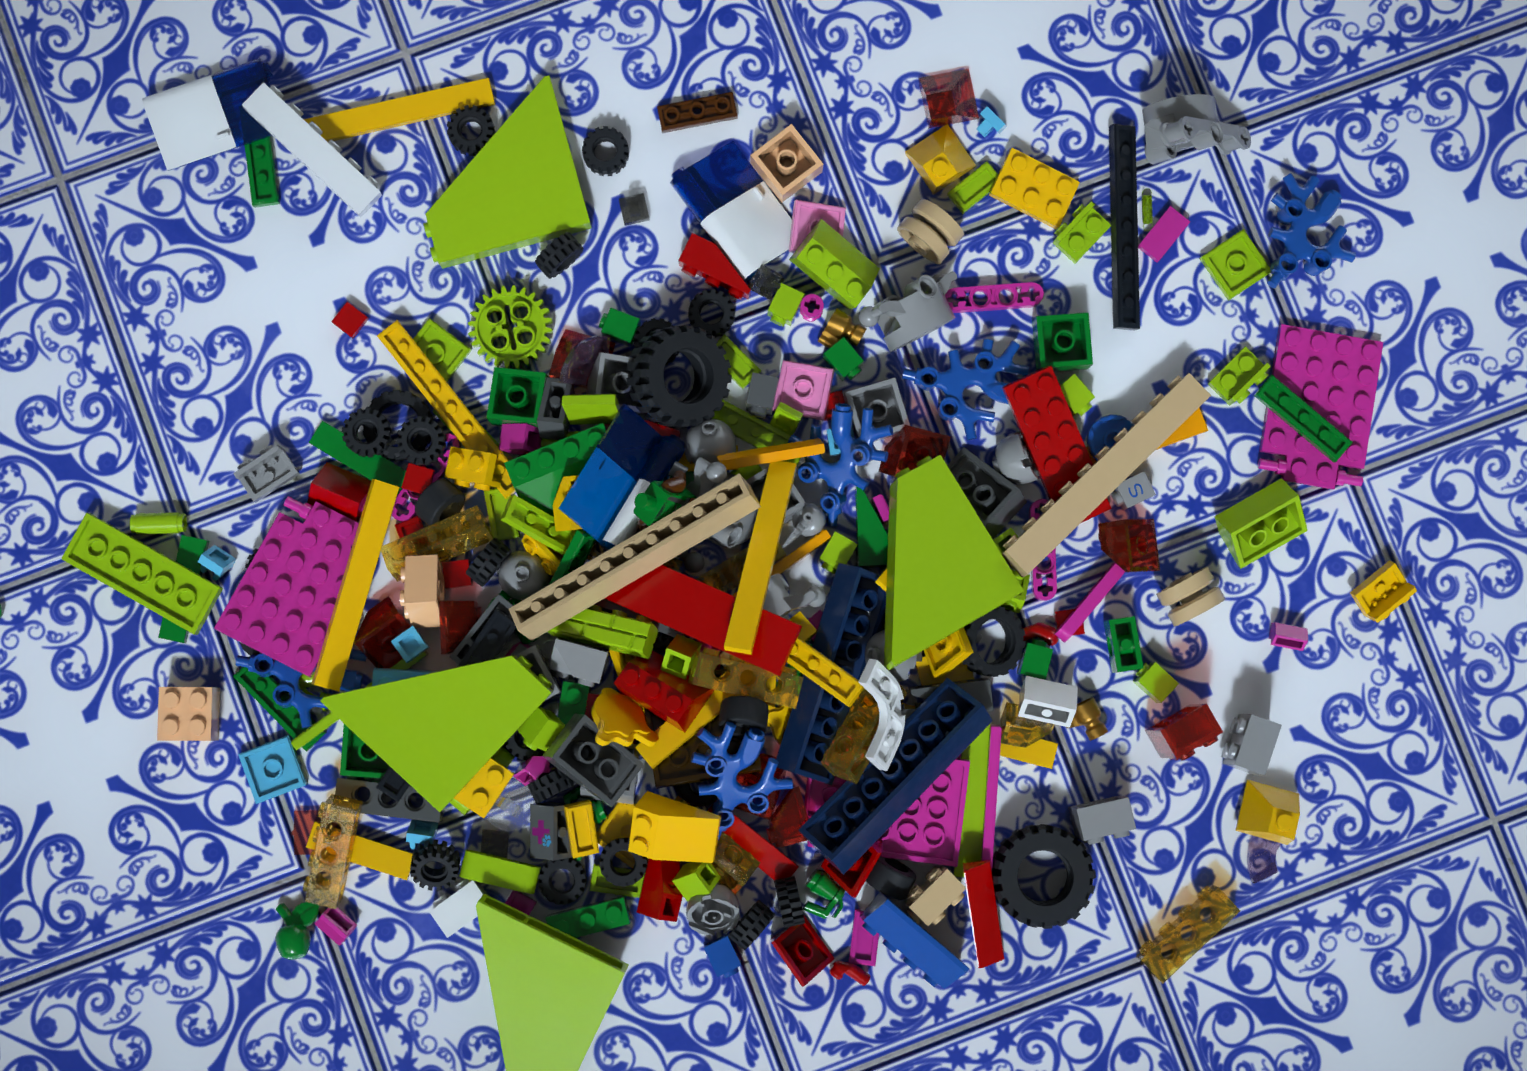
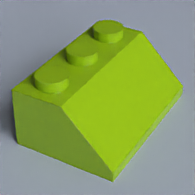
[789,219,880,309]
[1214,478,1308,569]

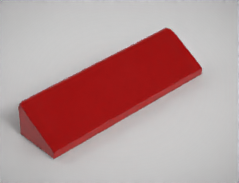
[707,800,799,880]
[963,860,1004,968]

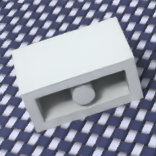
[1018,676,1078,728]
[429,879,489,938]

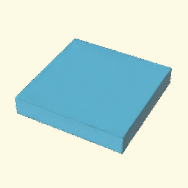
[238,735,308,804]

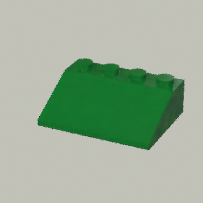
[504,423,624,517]

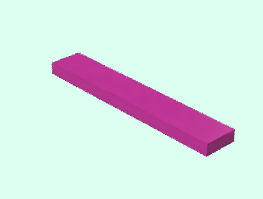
[981,724,1002,871]

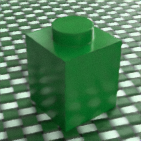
[599,308,641,347]
[823,337,864,382]
[1017,639,1053,680]

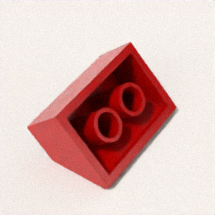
[614,650,715,733]

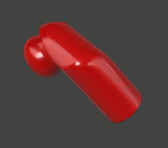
[1023,622,1059,646]
[829,960,871,986]

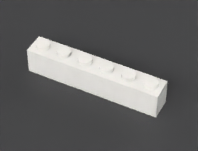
[242,82,382,218]

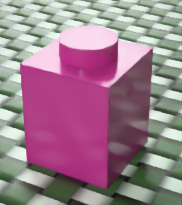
[499,423,542,455]

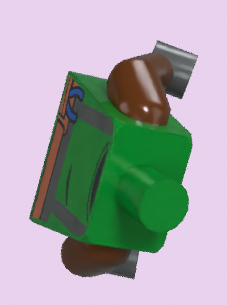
[633,461,697,532]

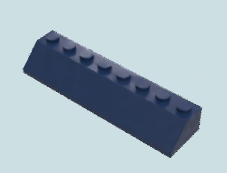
[776,563,886,785]
[799,678,993,875]

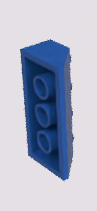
[860,892,970,989]

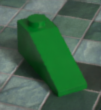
[855,487,888,568]

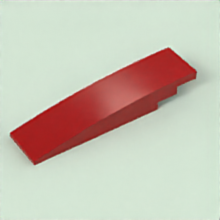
[605,565,802,676]

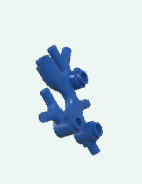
[1267,173,1356,288]
[902,339,1029,440]
[788,403,893,526]
[236,630,368,728]
[691,722,793,840]

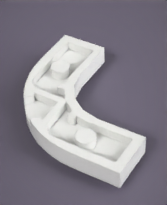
[858,659,905,771]

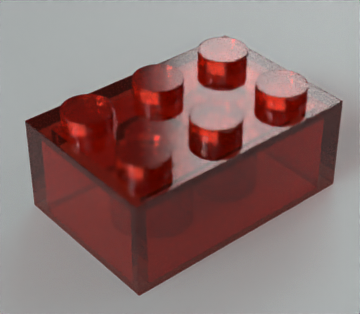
[1145,704,1223,761]

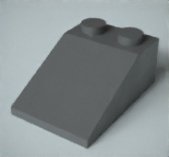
[947,447,1027,539]
[543,713,644,807]

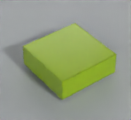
[770,402,803,436]

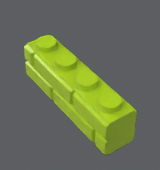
[548,605,658,659]

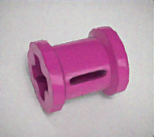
[800,294,824,322]

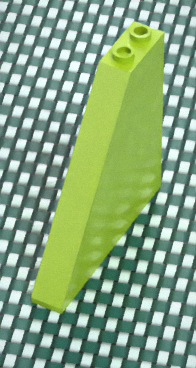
[423,75,592,269]
[884,455,1024,671]
[320,655,553,812]
[476,894,629,1071]

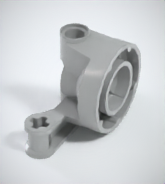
[1142,94,1251,164]

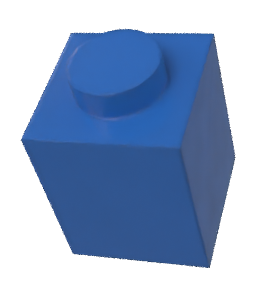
[704,933,742,978]

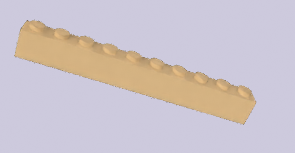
[1002,373,1211,578]
[509,473,761,641]

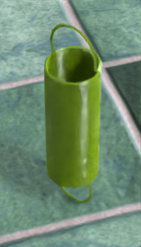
[1142,188,1153,231]

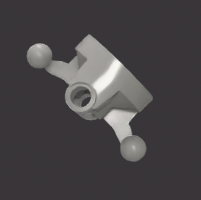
[859,271,957,352]
[677,457,758,573]
[720,574,826,668]

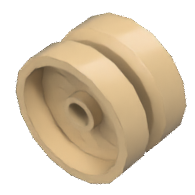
[897,199,964,264]
[1156,566,1226,627]

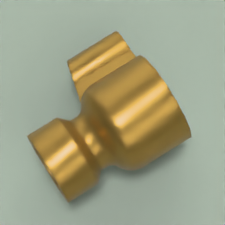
[818,308,867,348]
[1066,697,1108,741]

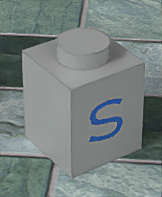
[1111,472,1156,510]

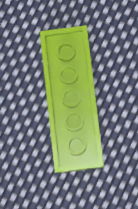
[61,513,223,635]

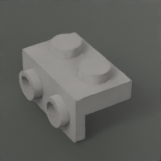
[233,445,300,503]

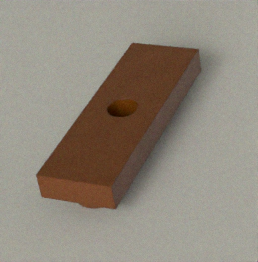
[657,92,738,133]

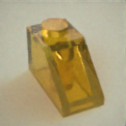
[1000,702,1055,748]

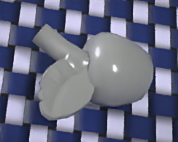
[782,503,826,548]

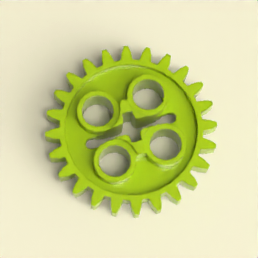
[468,285,553,370]

